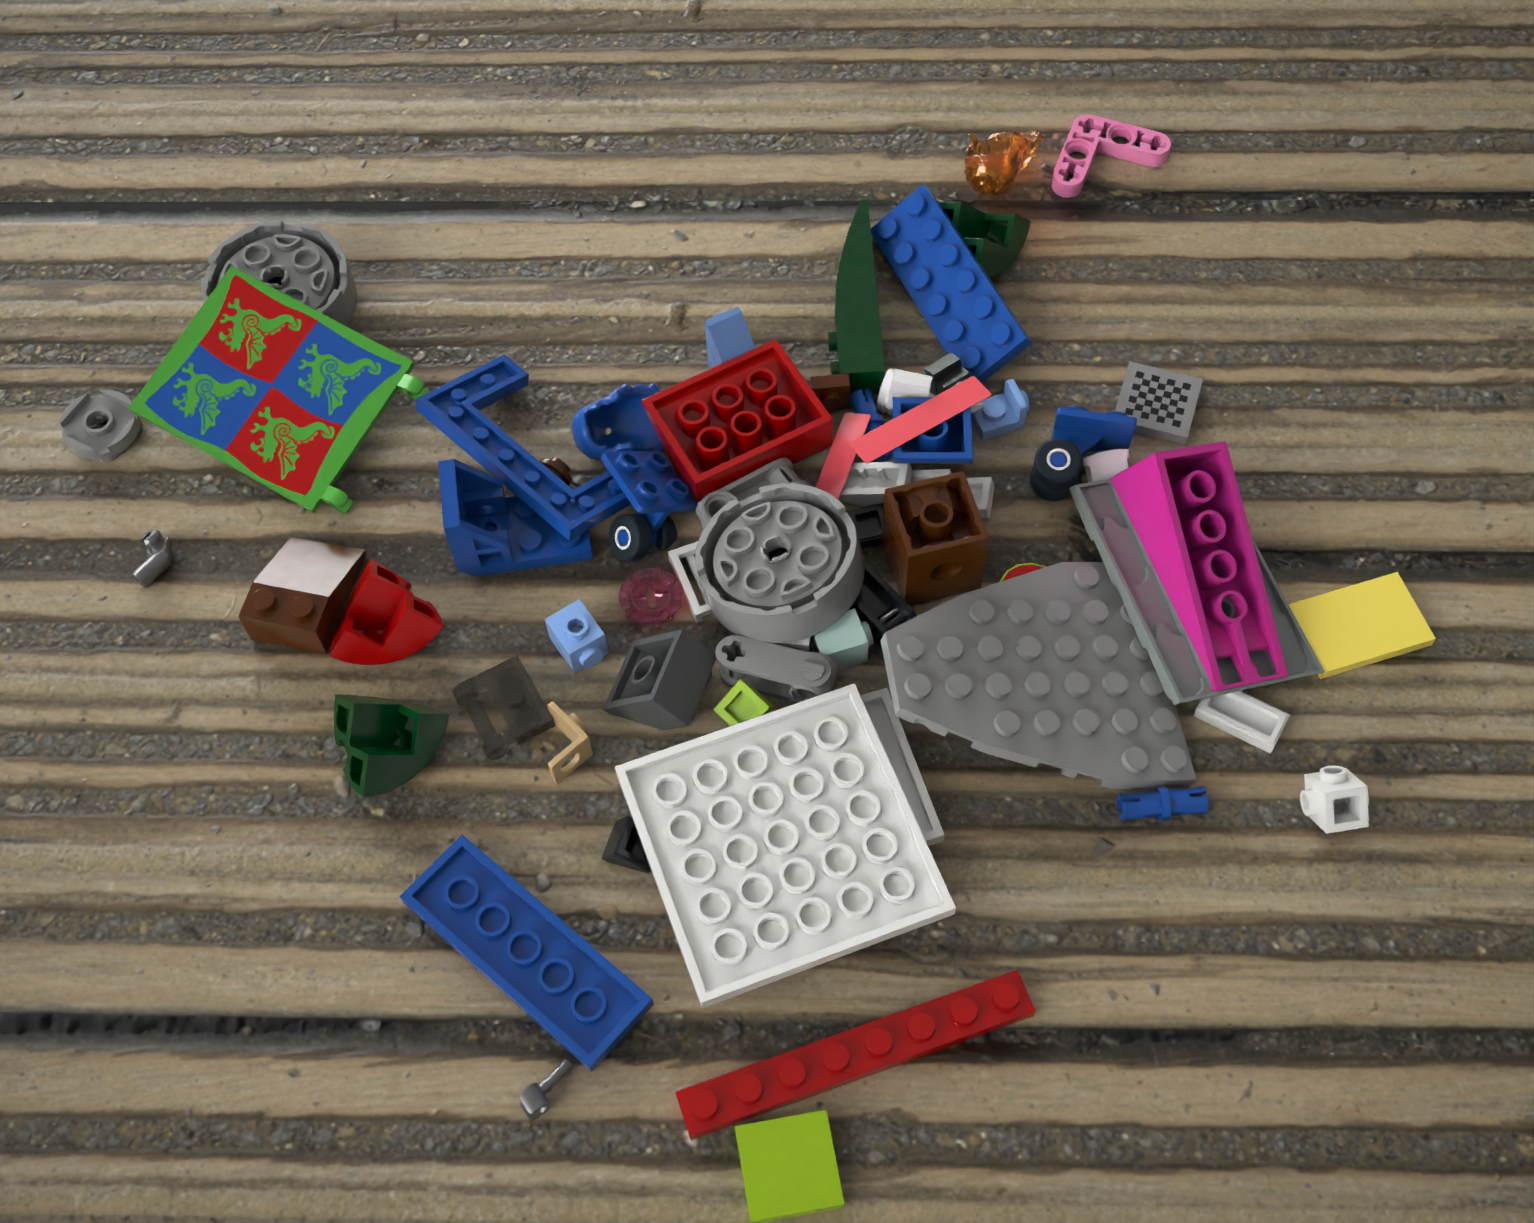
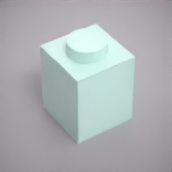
[811,608,873,670]

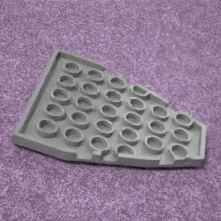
[881,562,1197,789]

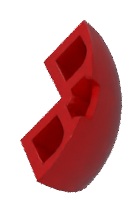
[330,559,443,665]

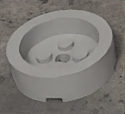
[201,220,357,326]
[695,483,865,644]

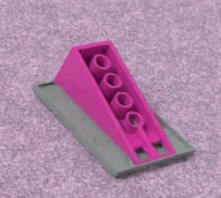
[1069,441,1324,705]

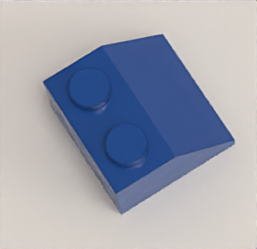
[892,397,973,463]

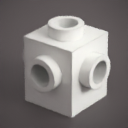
[1300,766,1369,834]

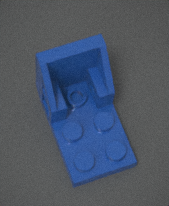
[438,459,593,576]

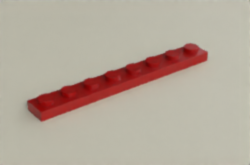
[675,969,1036,1140]

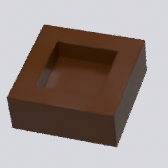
[810,373,850,411]

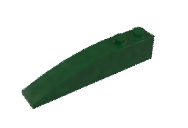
[828,200,885,395]

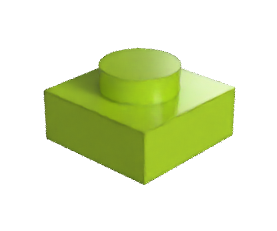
[713,679,774,726]

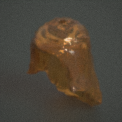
[963,130,1043,196]

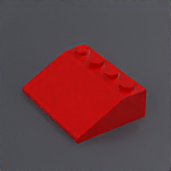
[642,339,833,503]

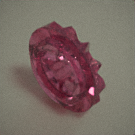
[619,568,683,627]

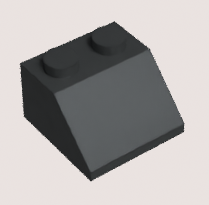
[603,629,716,730]

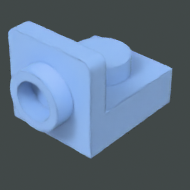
[971,379,1030,441]

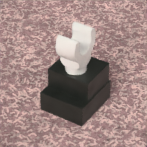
[924,353,985,414]

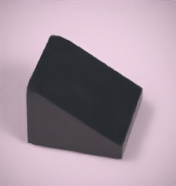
[602,816,651,874]

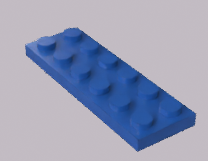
[871,183,1033,383]
[399,834,654,1072]

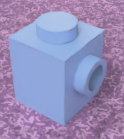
[544,599,609,674]

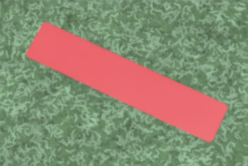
[849,376,991,463]
[815,412,871,500]

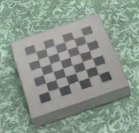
[1115,361,1203,445]

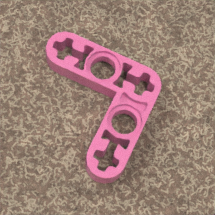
[1051,114,1171,198]

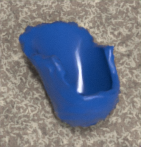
[572,383,664,461]

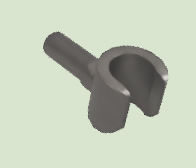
[520,1059,573,1120]

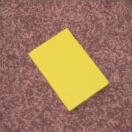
[1288,572,1436,679]

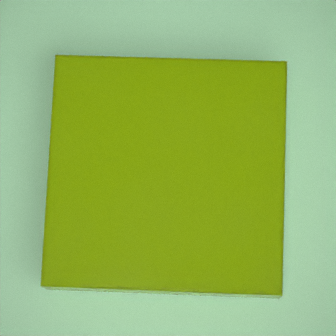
[734,1109,845,1223]

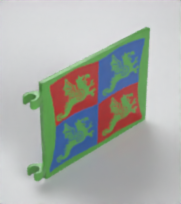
[128,266,429,514]

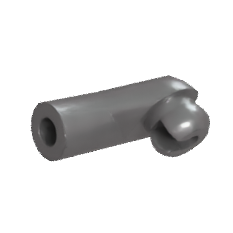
[131,529,171,588]

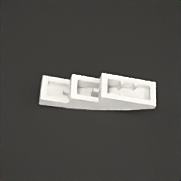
[839,462,995,518]

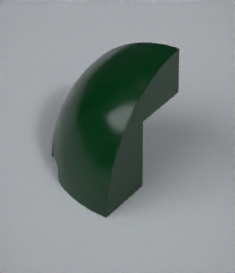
[939,202,1031,277]
[334,694,450,797]

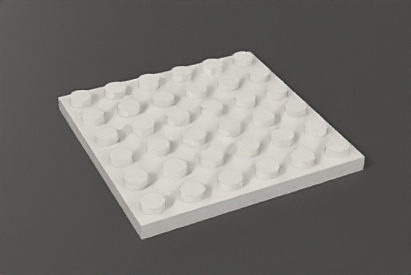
[615,683,956,1008]

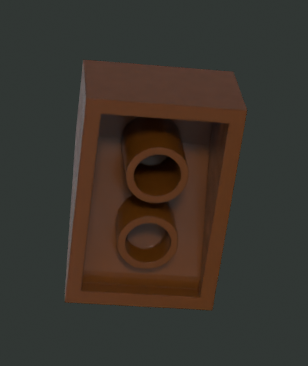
[238,536,366,655]

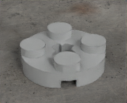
[60,390,143,463]

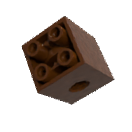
[882,471,989,605]

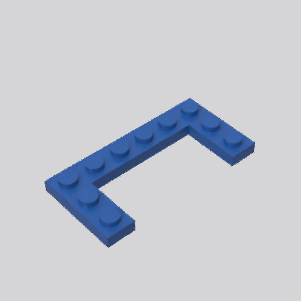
[416,354,631,541]

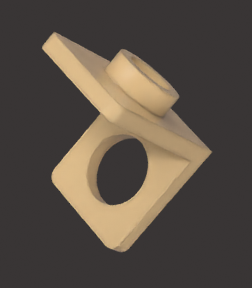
[547,701,593,784]

